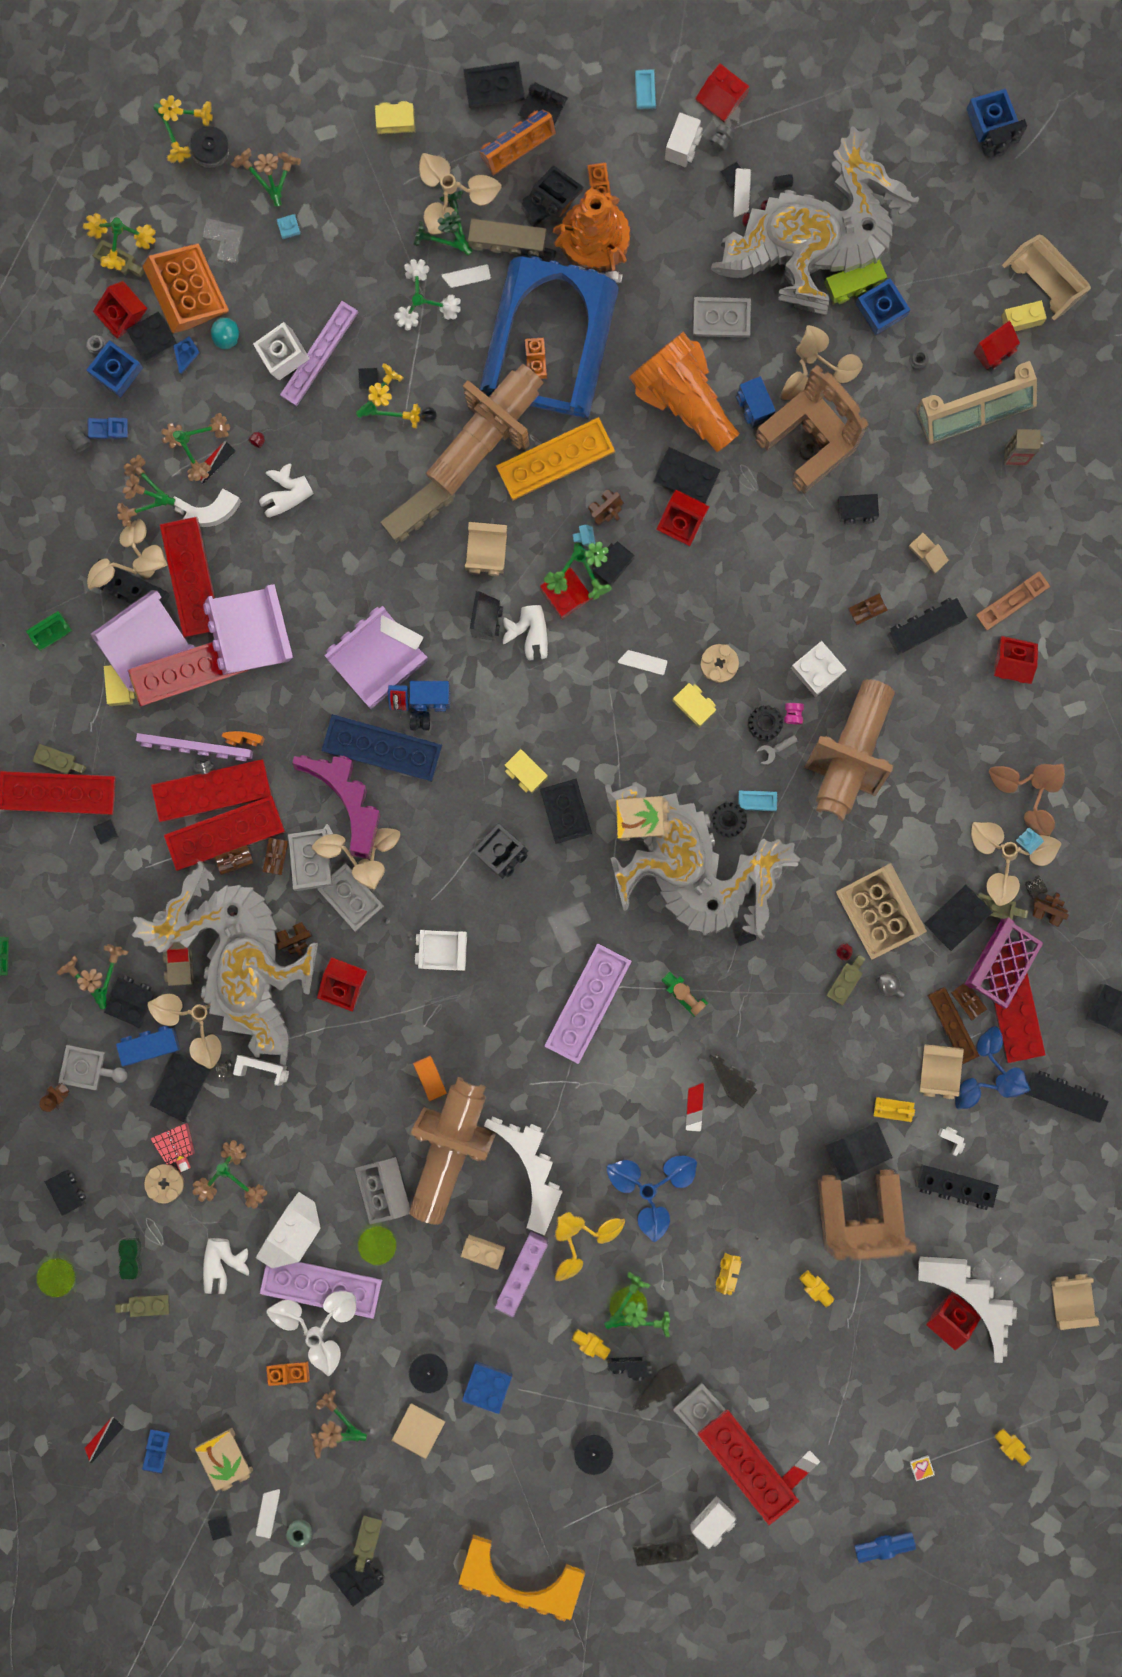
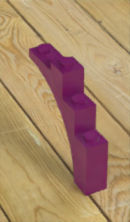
[292,755,380,859]

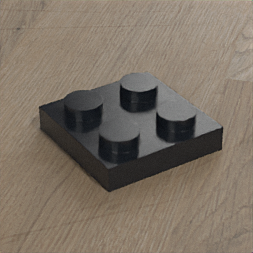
[126,311,177,364]

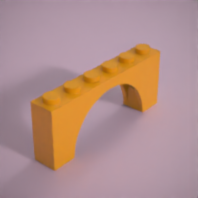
[458,1534,585,1621]

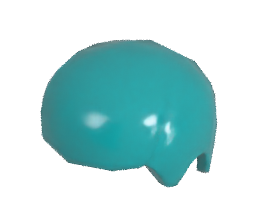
[211,318,239,349]

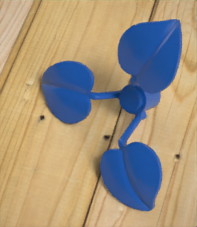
[955,1026,1030,1110]
[607,1156,697,1242]

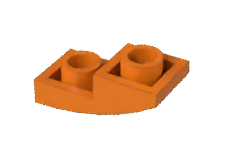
[587,163,611,194]
[525,338,547,379]
[222,731,265,747]
[413,1056,447,1101]
[266,1362,310,1386]

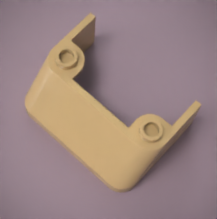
[1002,235,1091,320]

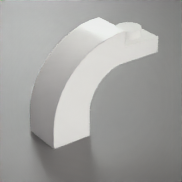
[173,489,242,527]

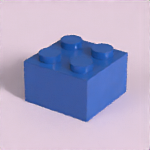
[966,89,1018,143]
[856,278,910,335]
[87,340,143,398]
[736,376,776,428]
[410,681,451,712]
[462,1361,512,1414]

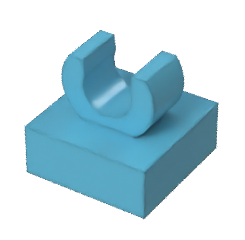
[277,214,301,239]
[573,525,595,546]
[1016,828,1044,854]

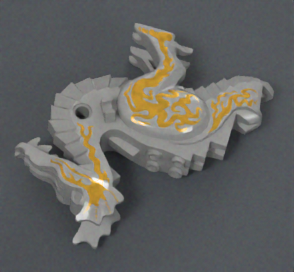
[711,126,919,315]
[605,782,800,939]
[132,861,318,1066]

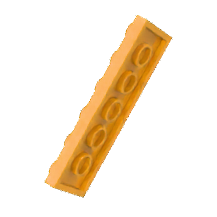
[496,417,615,501]

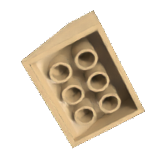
[836,863,927,960]

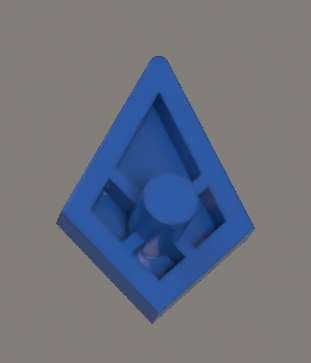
[174,336,200,374]

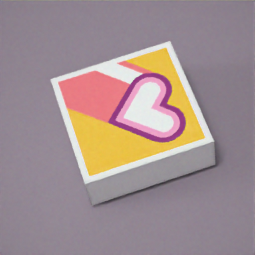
[909,1455,935,1481]

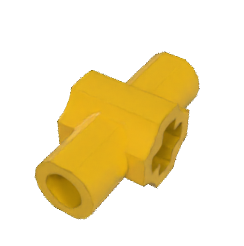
[799,1270,835,1307]
[571,1329,611,1360]
[994,1428,1031,1466]

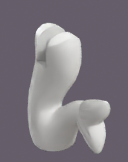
[259,464,314,518]
[503,605,548,660]
[203,1238,249,1294]

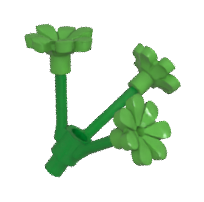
[544,542,612,600]
[604,1272,670,1337]

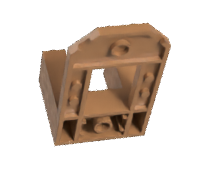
[755,365,869,494]
[818,1169,916,1260]

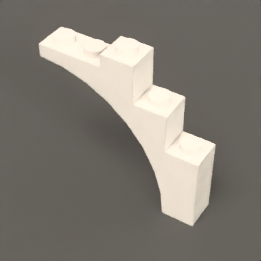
[484,1116,562,1235]
[918,1256,1017,1363]

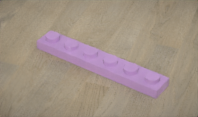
[280,301,358,407]
[136,733,253,762]

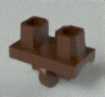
[588,489,624,526]
[848,593,888,626]
[263,838,288,875]
[214,845,254,875]
[1032,892,1069,927]
[276,922,312,957]
[951,981,987,1021]
[39,1083,69,1112]

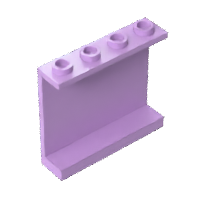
[203,584,293,675]
[90,590,195,692]
[325,606,428,709]
[495,1231,548,1317]

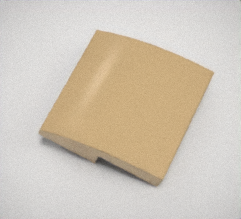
[391,1404,445,1459]

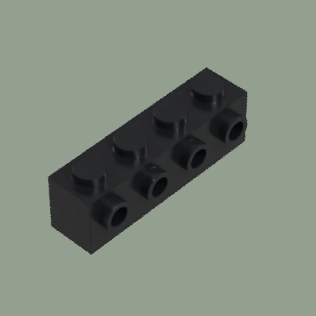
[96,559,170,607]
[887,597,968,655]
[1025,1070,1109,1123]
[915,1164,999,1210]

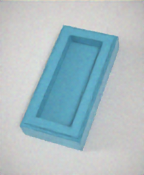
[635,70,656,109]
[738,791,777,811]

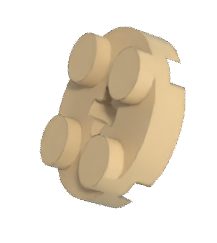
[700,644,739,683]
[144,1164,184,1203]

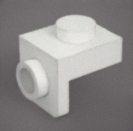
[938,1127,965,1156]

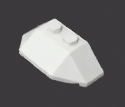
[256,1192,321,1268]

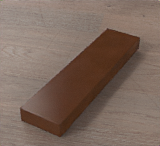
[927,987,979,1064]

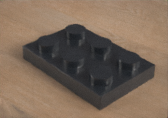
[463,61,525,108]
[653,447,721,504]
[540,778,592,844]
[924,884,993,951]
[150,1053,211,1122]

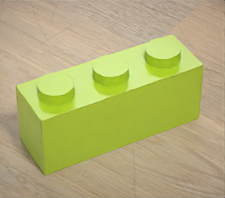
[824,259,887,304]

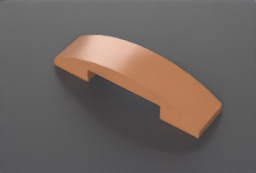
[976,571,1051,630]

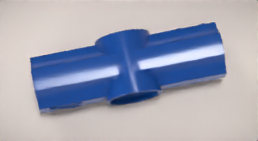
[854,1532,916,1563]

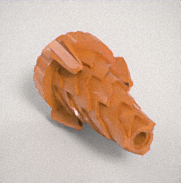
[553,188,630,273]
[629,332,740,452]

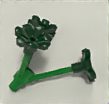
[413,190,472,256]

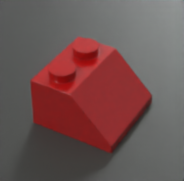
[695,63,749,123]
[93,281,147,339]
[973,320,1020,370]
[656,490,710,546]
[540,567,593,620]
[994,636,1038,684]
[317,957,367,1012]
[926,1291,982,1350]

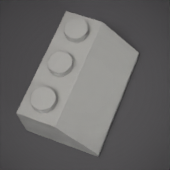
[355,1157,410,1224]

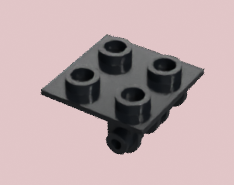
[518,82,568,126]

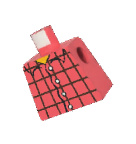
[151,1123,195,1172]

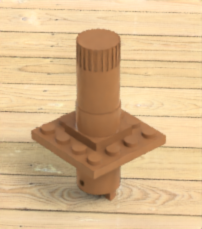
[426,364,544,496]
[804,679,895,821]
[409,1077,496,1225]

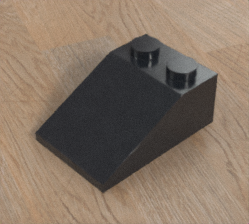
[470,591,503,641]
[1085,984,1122,1036]
[824,1122,893,1181]

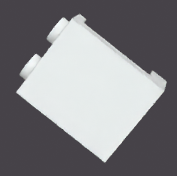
[415,930,467,971]
[233,1055,289,1086]

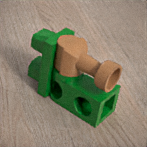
[661,972,708,1017]

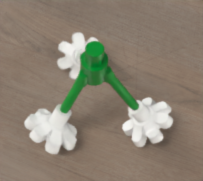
[394,259,461,330]

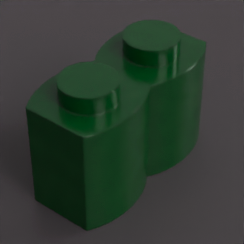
[118,1238,142,1280]

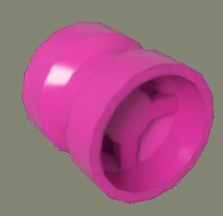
[784,703,804,725]

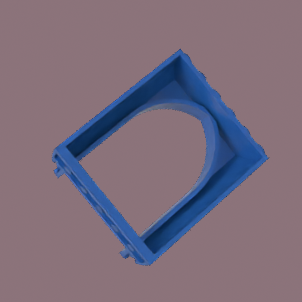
[479,256,619,419]

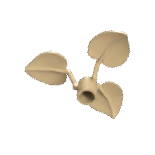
[419,153,502,234]
[781,325,863,400]
[87,519,167,590]
[971,822,1061,906]
[312,828,400,890]
[148,994,221,1069]

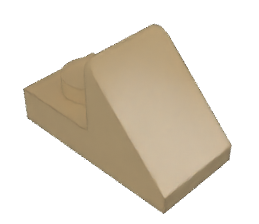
[908,533,949,574]

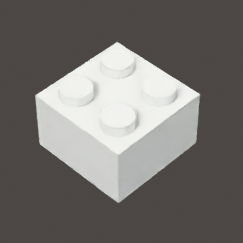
[665,113,703,167]
[253,322,310,380]
[791,641,846,697]
[690,1496,736,1548]

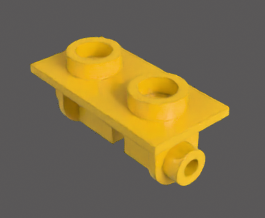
[873,1097,915,1122]
[715,1253,742,1295]

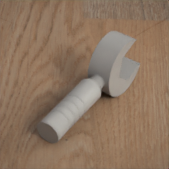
[757,735,798,765]

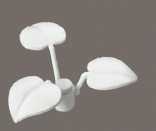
[267,1291,356,1376]

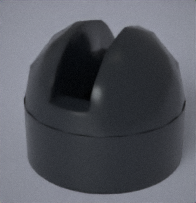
[421,407,437,423]

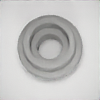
[87,335,106,354]

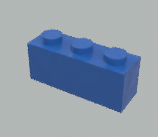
[116,1026,181,1066]

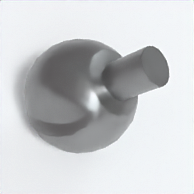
[877,973,905,998]

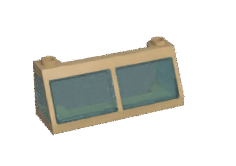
[916,361,1037,445]

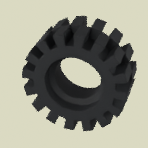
[748,705,783,741]
[711,802,747,837]

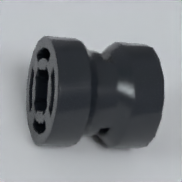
[410,711,430,731]

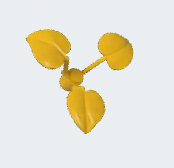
[555,1212,625,1281]

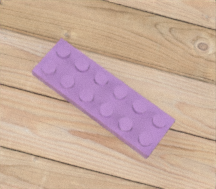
[545,944,632,1064]
[260,1262,382,1319]

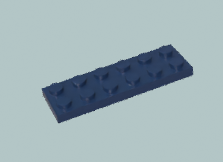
[321,714,443,782]

